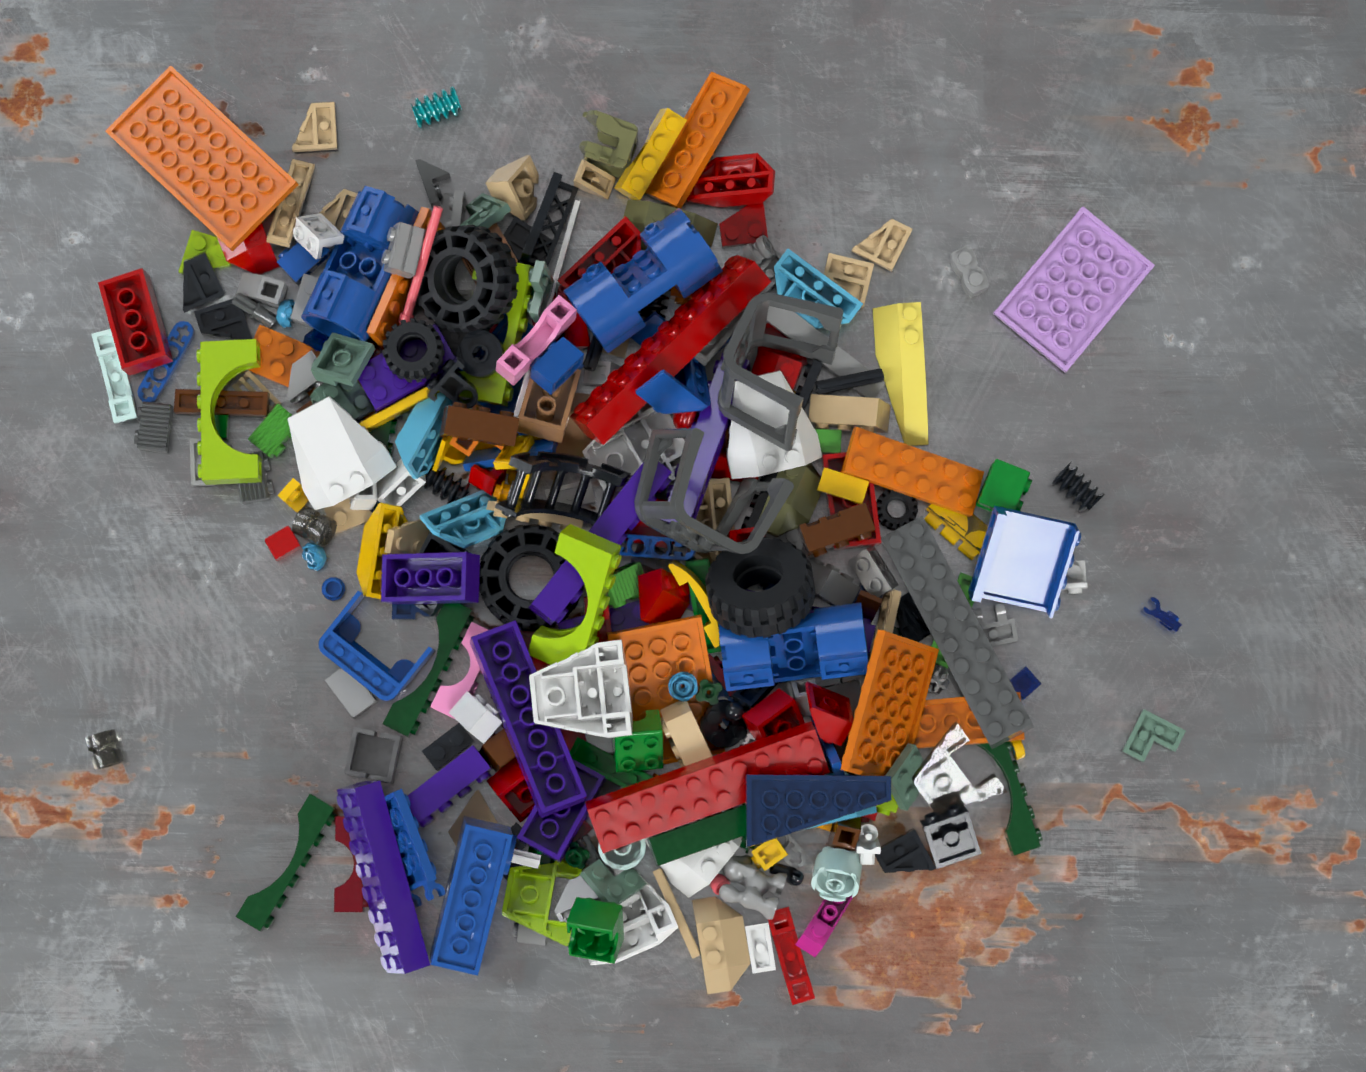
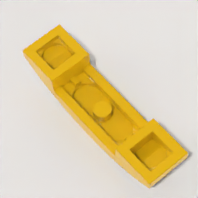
[668,560,720,648]

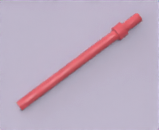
[398,205,443,325]

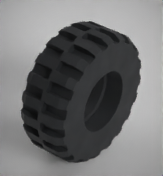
[417,225,519,333]
[479,524,584,632]
[705,537,816,638]

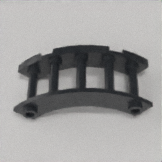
[495,451,631,526]

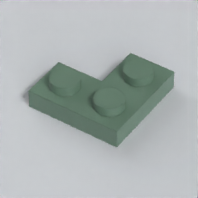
[460,193,511,228]
[527,260,555,323]
[1122,709,1186,762]
[885,743,924,811]
[580,859,647,905]

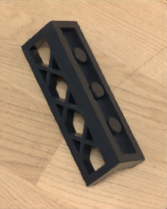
[520,172,578,267]

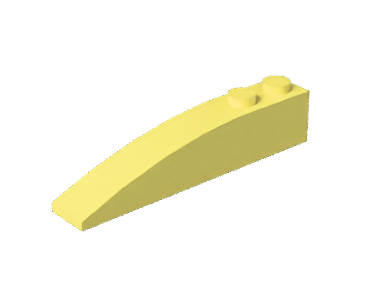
[872,302,929,446]

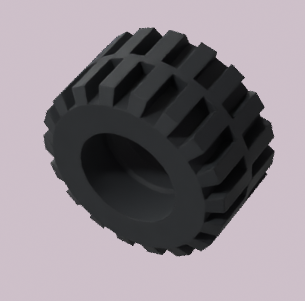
[382,318,445,383]

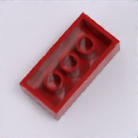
[98,268,173,376]
[821,452,881,551]

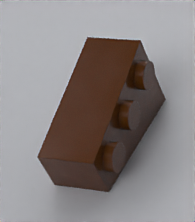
[440,402,519,448]
[798,503,875,558]
[479,724,516,773]

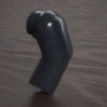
[769,863,804,886]

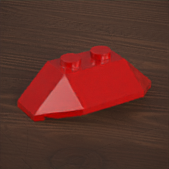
[687,153,775,208]
[557,216,641,289]
[217,222,280,275]

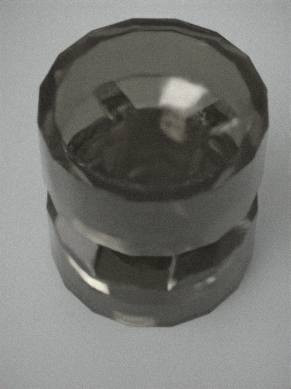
[292,506,337,548]
[85,729,124,770]

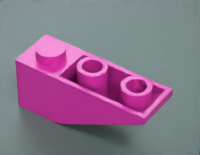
[795,896,852,957]

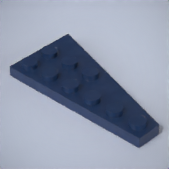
[746,775,891,848]

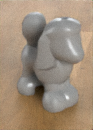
[719,855,787,920]

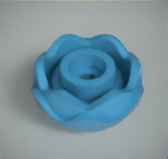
[276,299,295,328]
[302,542,327,571]
[668,672,698,701]

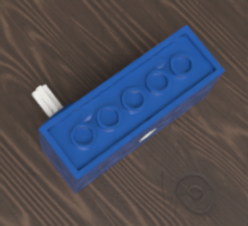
[430,816,541,976]

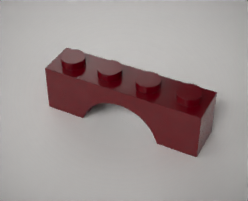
[334,816,369,912]

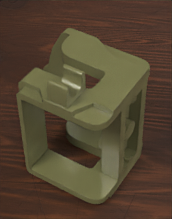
[579,110,638,178]

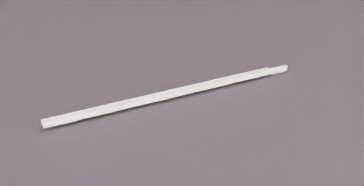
[514,200,580,418]

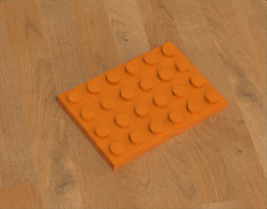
[607,615,725,764]
[840,629,939,776]

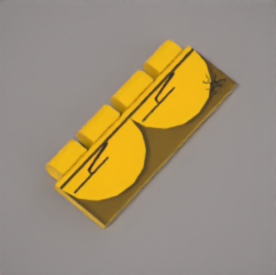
[924,504,988,564]

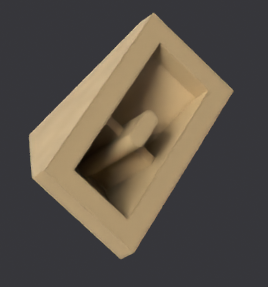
[574,160,616,200]

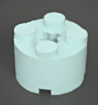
[598,839,646,870]
[811,846,862,902]

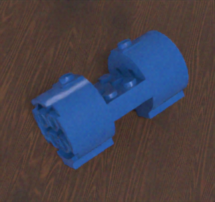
[301,186,419,342]
[563,208,723,353]
[718,603,869,691]

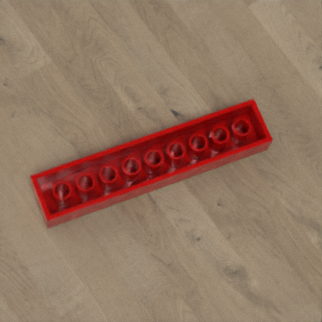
[569,255,772,445]
[585,721,830,853]

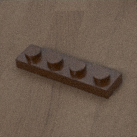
[174,389,270,417]

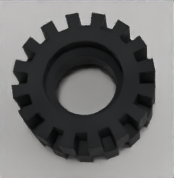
[876,489,918,530]

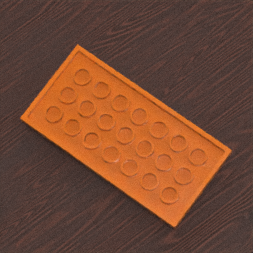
[105,65,299,252]

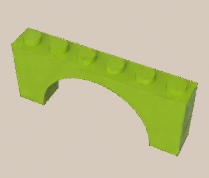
[458,263,534,407]
[196,339,262,485]
[528,524,622,665]

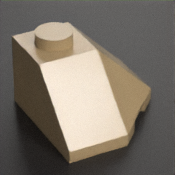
[485,155,539,220]

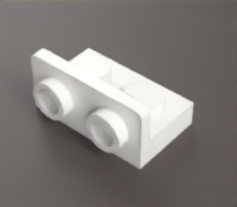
[293,213,344,259]

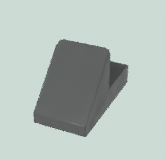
[415,159,450,208]

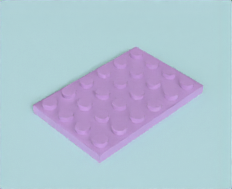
[993,206,1155,373]

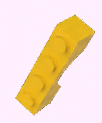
[614,108,687,200]

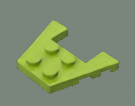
[502,860,583,947]

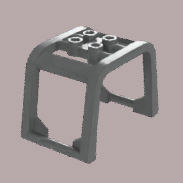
[717,292,843,451]
[634,428,794,554]

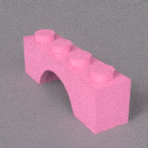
[496,295,577,386]
[430,622,488,720]

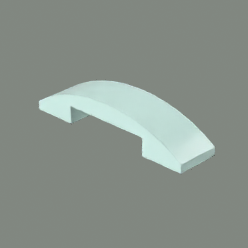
[92,329,137,424]

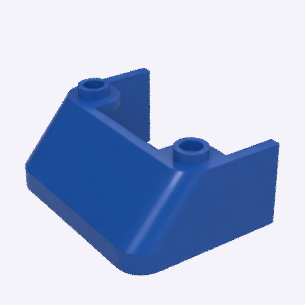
[630,312,711,414]
[319,591,436,701]

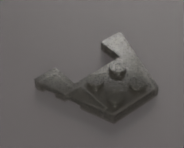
[912,721,1007,814]

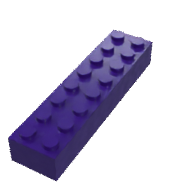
[528,462,672,625]
[470,620,587,818]
[337,780,430,974]

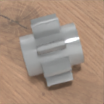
[928,665,950,694]

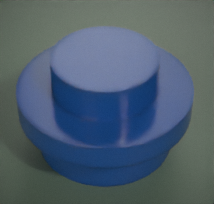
[322,577,345,601]

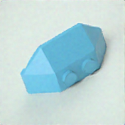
[774,249,863,329]
[395,392,453,479]
[420,490,506,548]

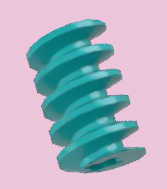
[410,86,462,128]

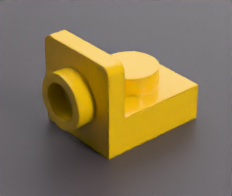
[278,478,309,513]
[751,838,788,871]

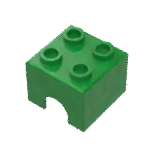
[975,459,1032,514]
[612,709,664,773]
[566,897,624,964]

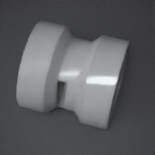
[743,235,775,265]

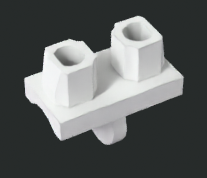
[855,822,881,865]

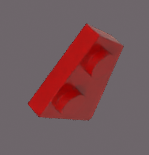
[719,203,768,248]

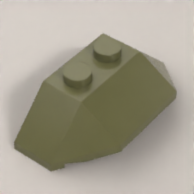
[623,200,718,250]
[759,463,822,537]

